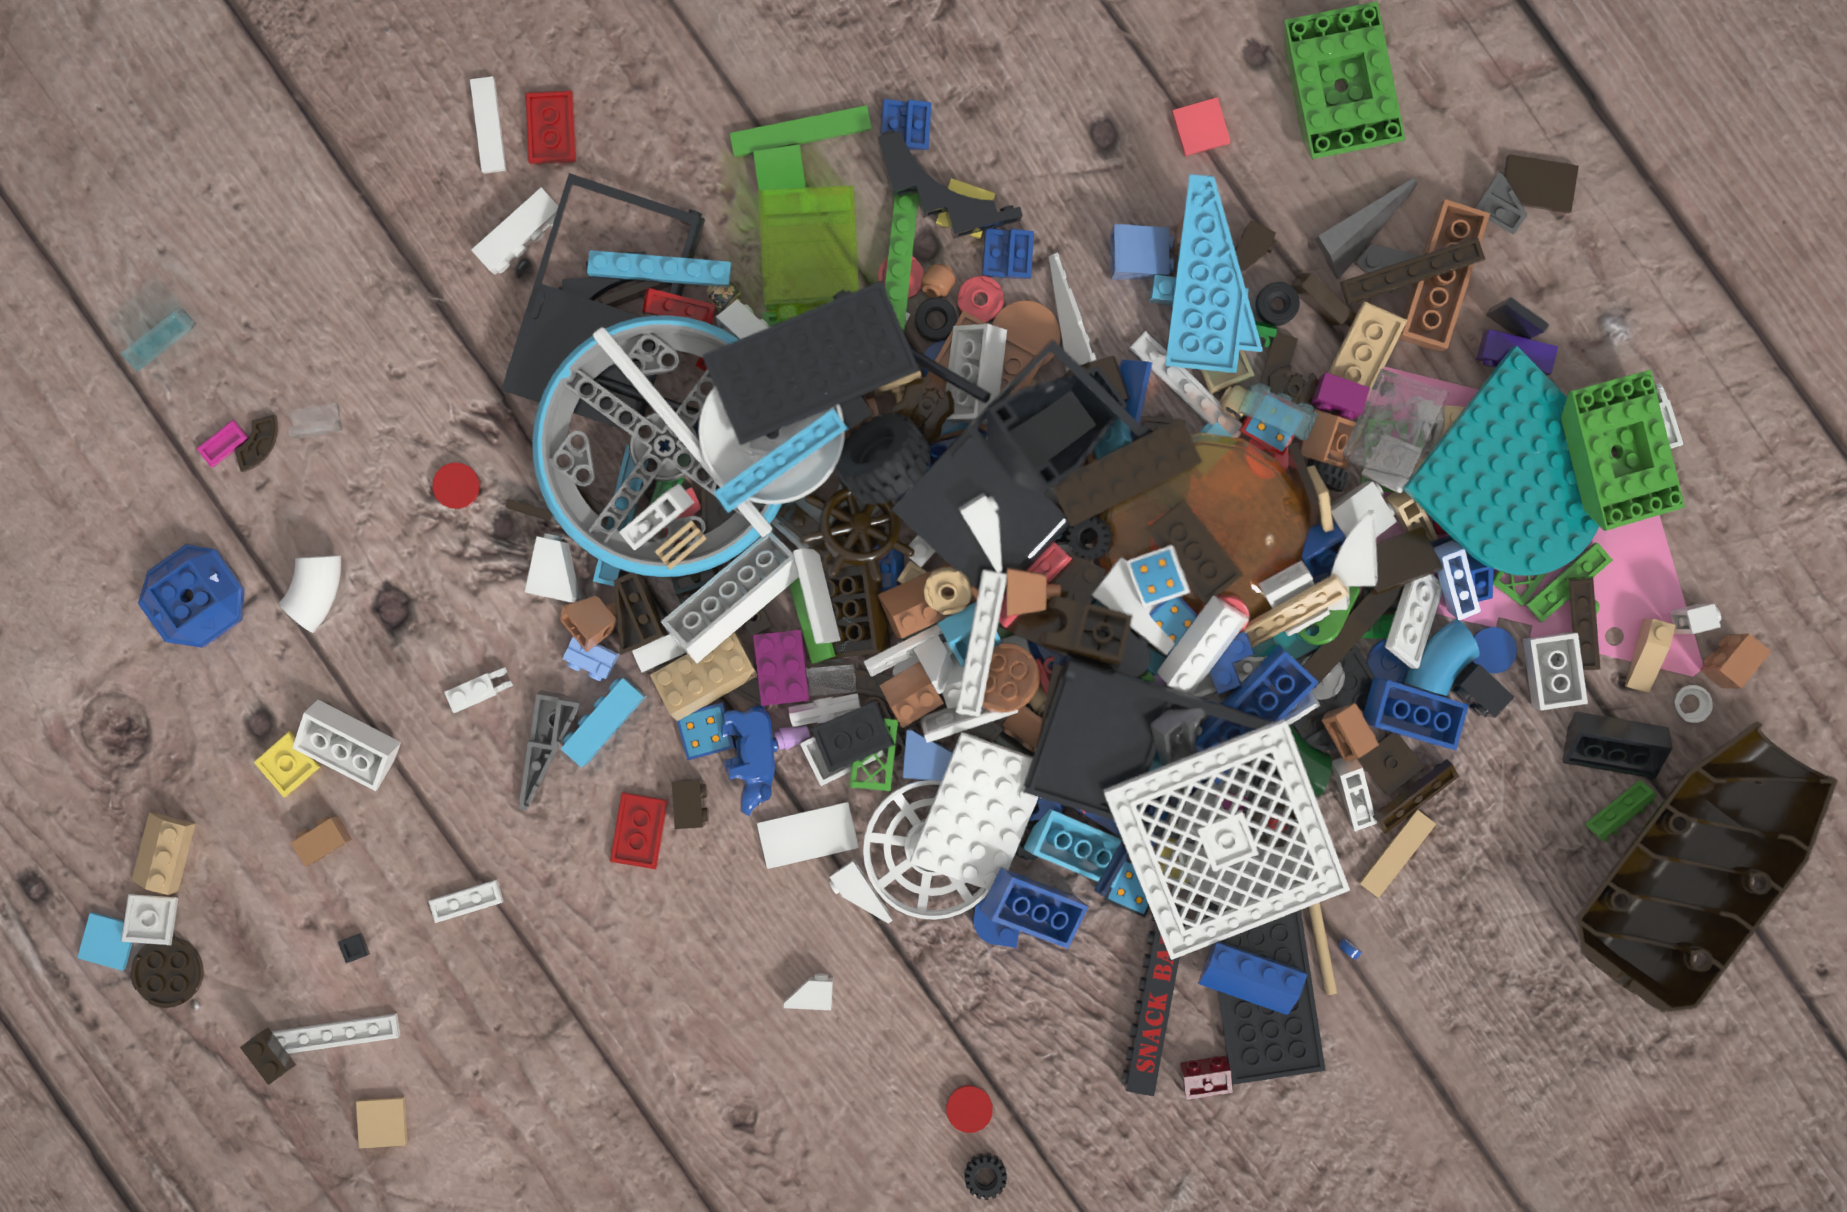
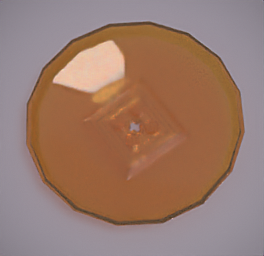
[1096,432,1309,622]

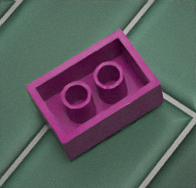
[753,630,810,706]

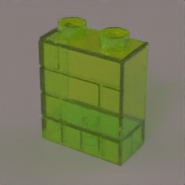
[758,185,860,322]

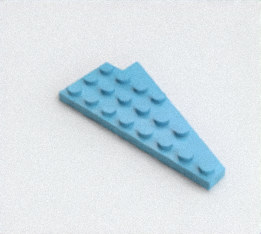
[1165,174,1262,373]

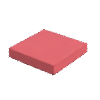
[1172,97,1231,157]

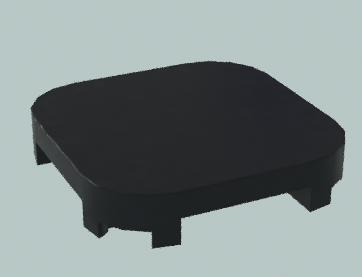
[1293,645,1375,751]

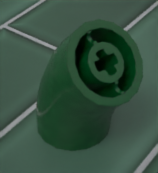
[1273,724,1332,797]

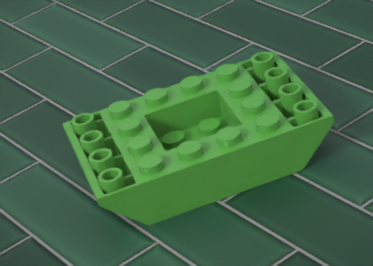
[1284,1,1406,160]
[1561,370,1685,531]

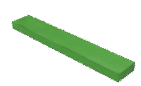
[730,105,872,158]

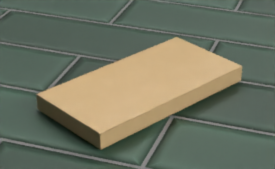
[1328,300,1408,405]

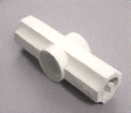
[788,693,861,727]

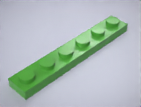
[885,193,918,332]

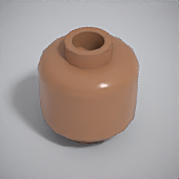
[921,264,956,298]

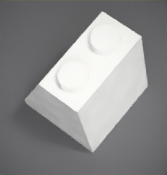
[1330,481,1397,539]
[525,533,581,602]

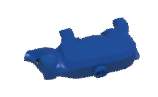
[721,705,778,817]

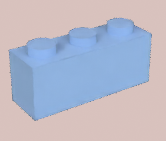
[1434,540,1481,620]

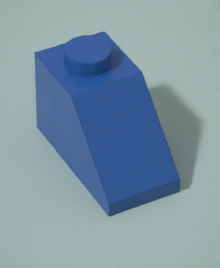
[1465,551,1493,602]

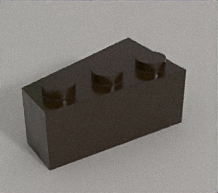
[614,573,668,655]

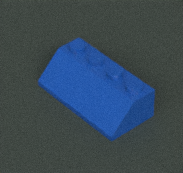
[1118,360,1152,440]
[1198,941,1307,1015]

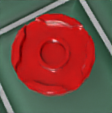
[433,463,481,509]
[946,1085,993,1133]

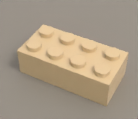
[650,632,758,721]

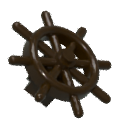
[800,476,915,582]

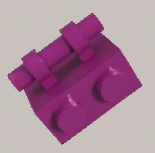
[1311,372,1370,420]

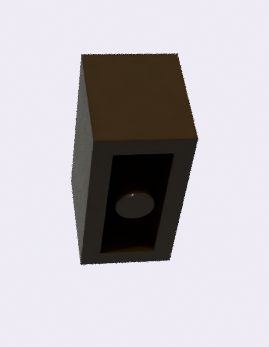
[672,779,709,829]
[240,1028,296,1085]

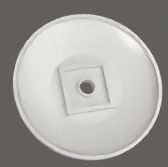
[699,387,844,504]

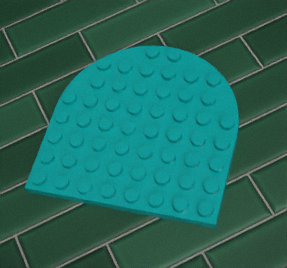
[1402,346,1599,576]

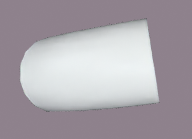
[279,555,341,633]

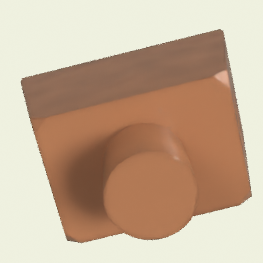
[1007,568,1060,616]
[560,596,618,652]

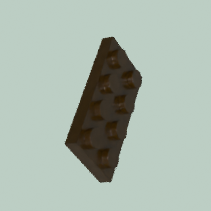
[1145,499,1243,605]

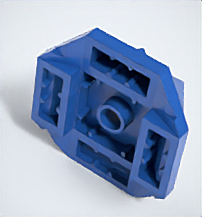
[138,544,245,648]

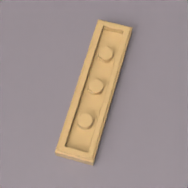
[1359,810,1436,898]

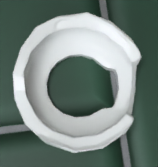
[1675,685,1713,723]

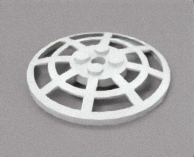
[863,779,989,920]

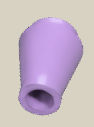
[774,725,810,750]

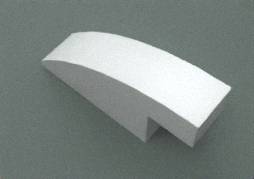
[1328,509,1378,610]

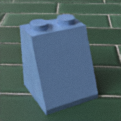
[1110,224,1174,280]
[903,728,953,781]

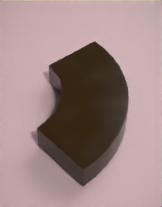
[235,415,278,472]

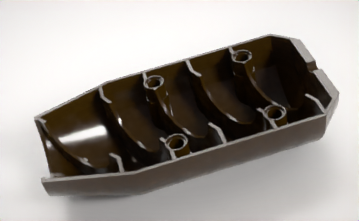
[1574,721,1838,1013]

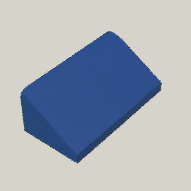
[876,545,904,592]

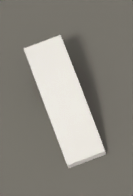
[632,634,687,673]

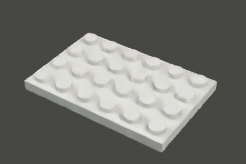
[910,732,1038,890]

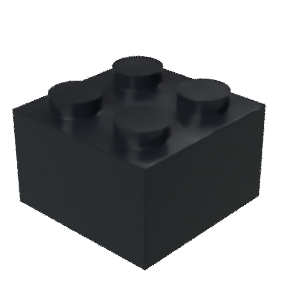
[1451,664,1515,718]

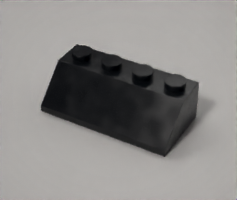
[1562,712,1673,779]

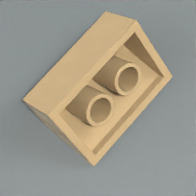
[132,812,196,895]

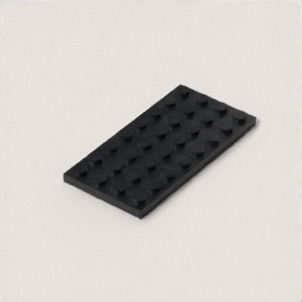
[702,281,919,446]
[1203,897,1326,1085]

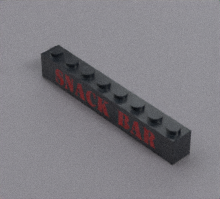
[1121,905,1188,1097]

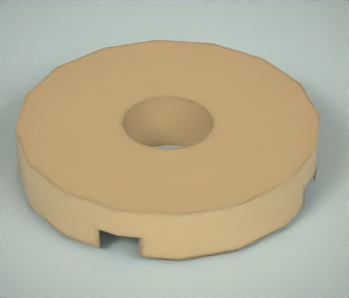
[924,568,972,615]

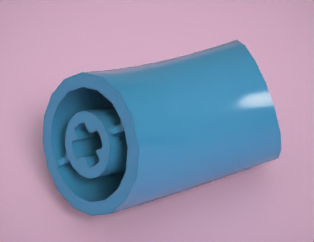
[1404,619,1480,696]

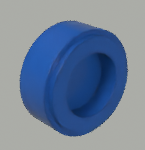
[1338,938,1362,959]

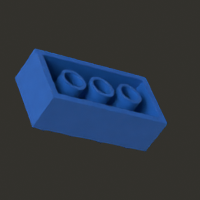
[1363,678,1469,750]
[980,867,1089,949]

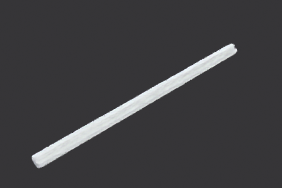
[593,327,772,537]

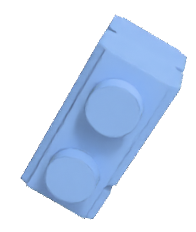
[563,637,620,681]

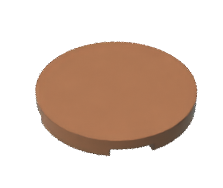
[992,301,1061,369]
[982,643,1040,713]

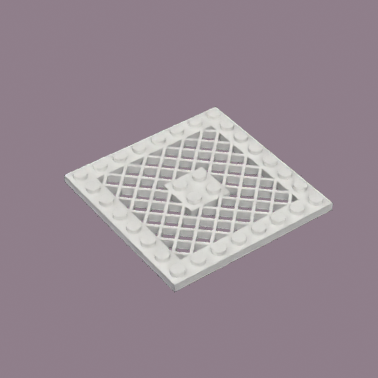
[1103,719,1350,960]

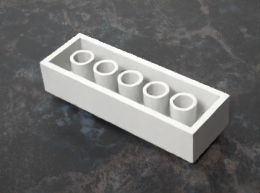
[661,532,799,663]

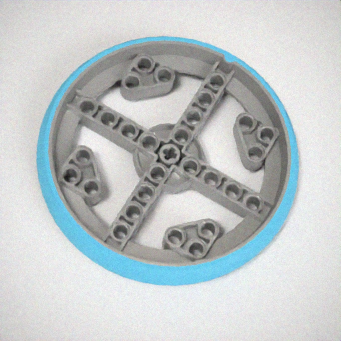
[532,315,783,577]

